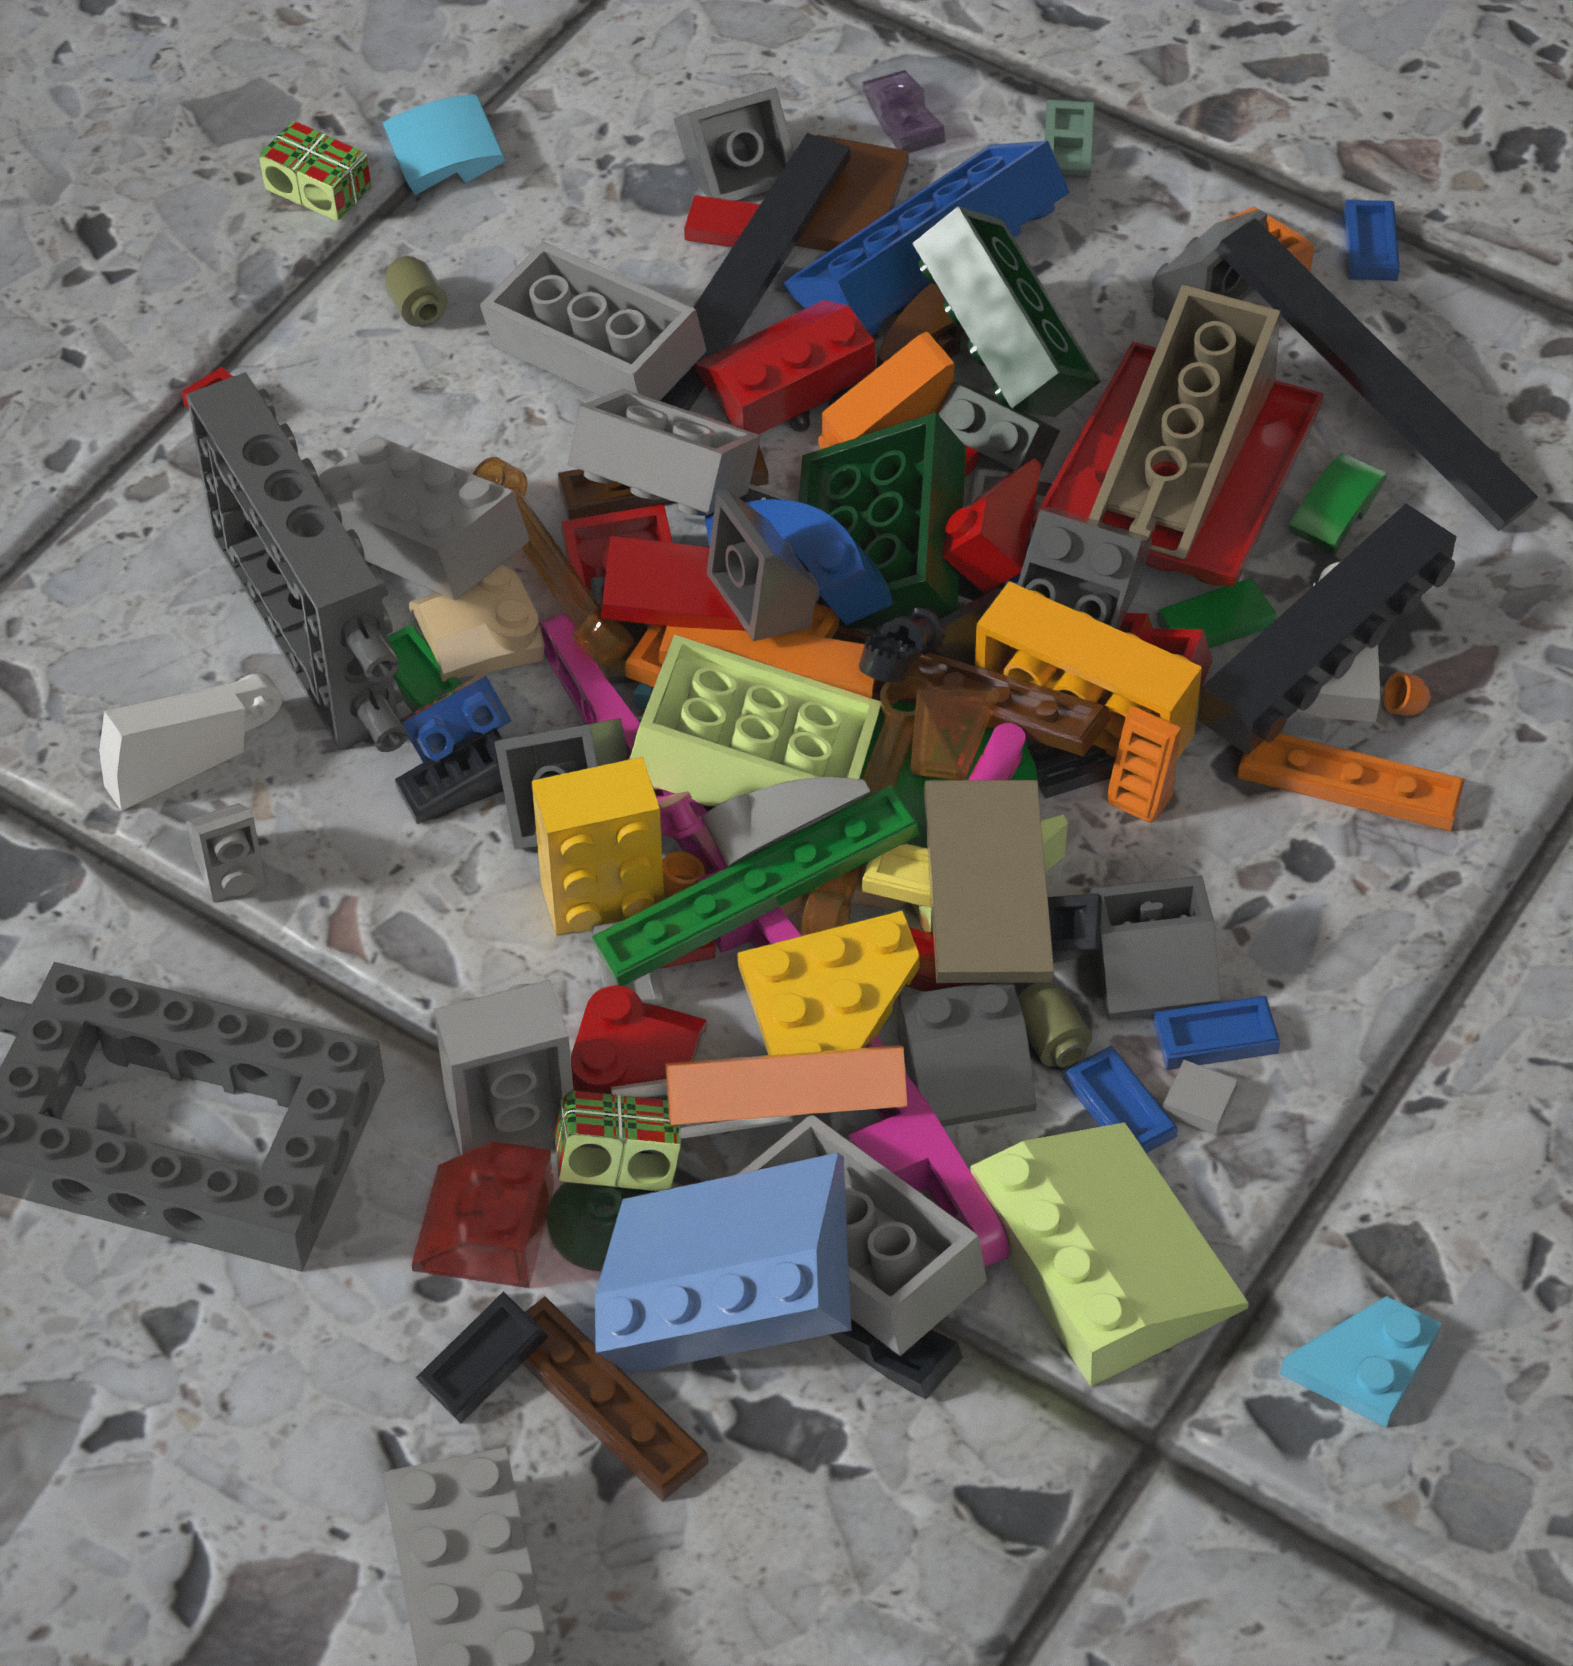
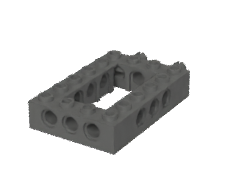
[186,372,408,752]
[0,962,385,1272]

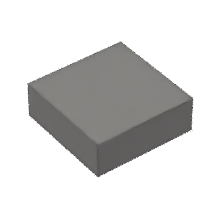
[1162,1060,1238,1135]

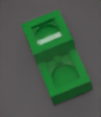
[1288,452,1387,554]

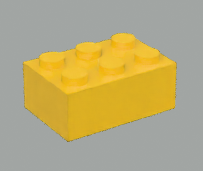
[532,757,664,936]

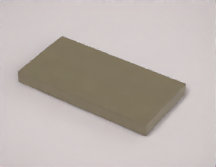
[924,780,1054,983]

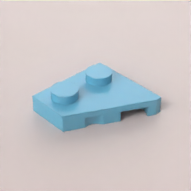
[1280,1296,1442,1428]

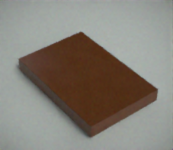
[795,135,909,252]

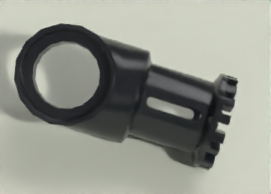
[858,606,946,683]

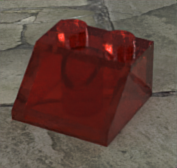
[411,1141,554,1288]

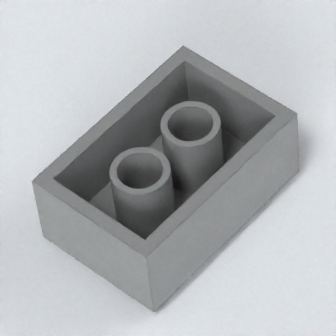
[567,389,761,516]
[434,980,577,1164]

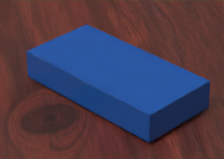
[1344,200,1400,281]
[1153,996,1280,1070]
[1063,1045,1178,1153]

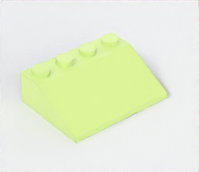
[630,634,882,807]
[971,1122,1249,1387]

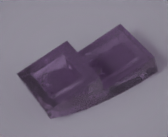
[862,70,946,153]

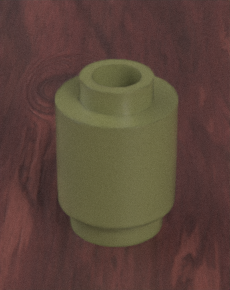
[385,256,448,327]
[1018,982,1092,1068]

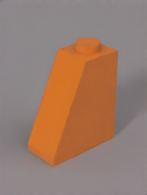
[818,331,955,449]

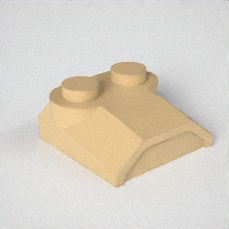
[409,565,545,682]

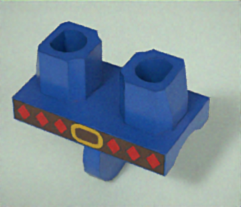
[400,672,512,762]

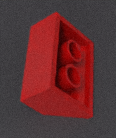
[694,300,875,434]

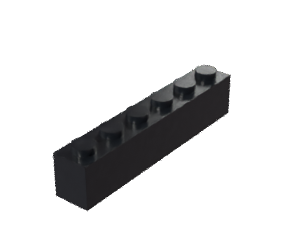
[1197,503,1457,755]

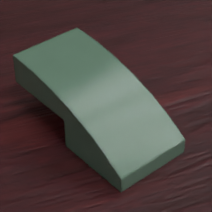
[1045,100,1094,176]

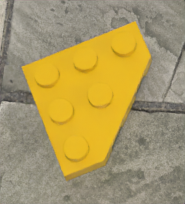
[737,910,920,1055]

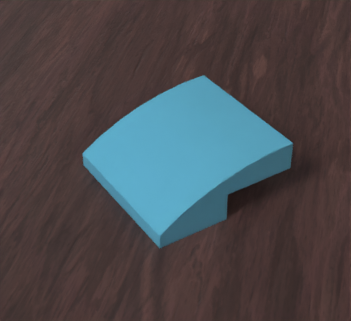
[382,94,506,195]

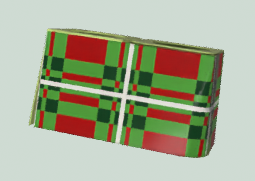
[259,121,372,222]
[554,1091,681,1191]

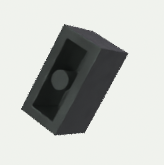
[938,382,1060,473]

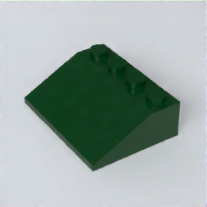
[798,412,966,628]

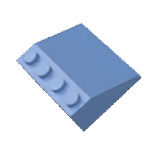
[595,1152,851,1374]

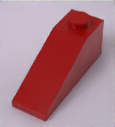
[942,458,1041,594]

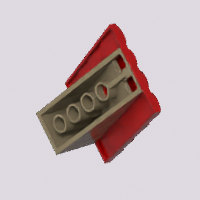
[1032,285,1324,587]

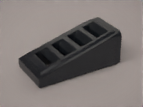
[395,728,503,824]

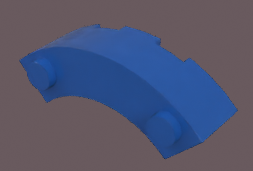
[705,499,893,625]

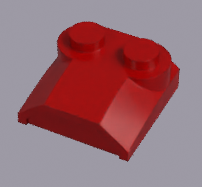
[561,504,673,622]
[571,985,707,1094]

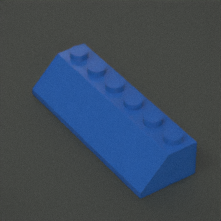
[782,141,1070,335]

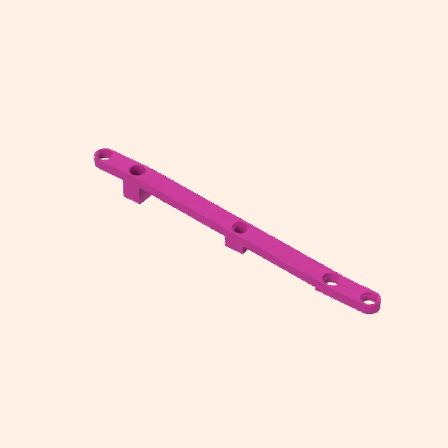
[538,613,1010,1268]

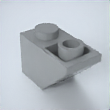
[186,803,266,903]

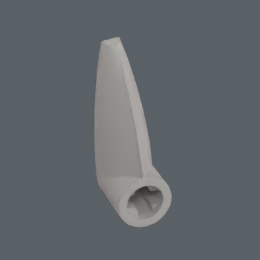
[702,777,871,867]

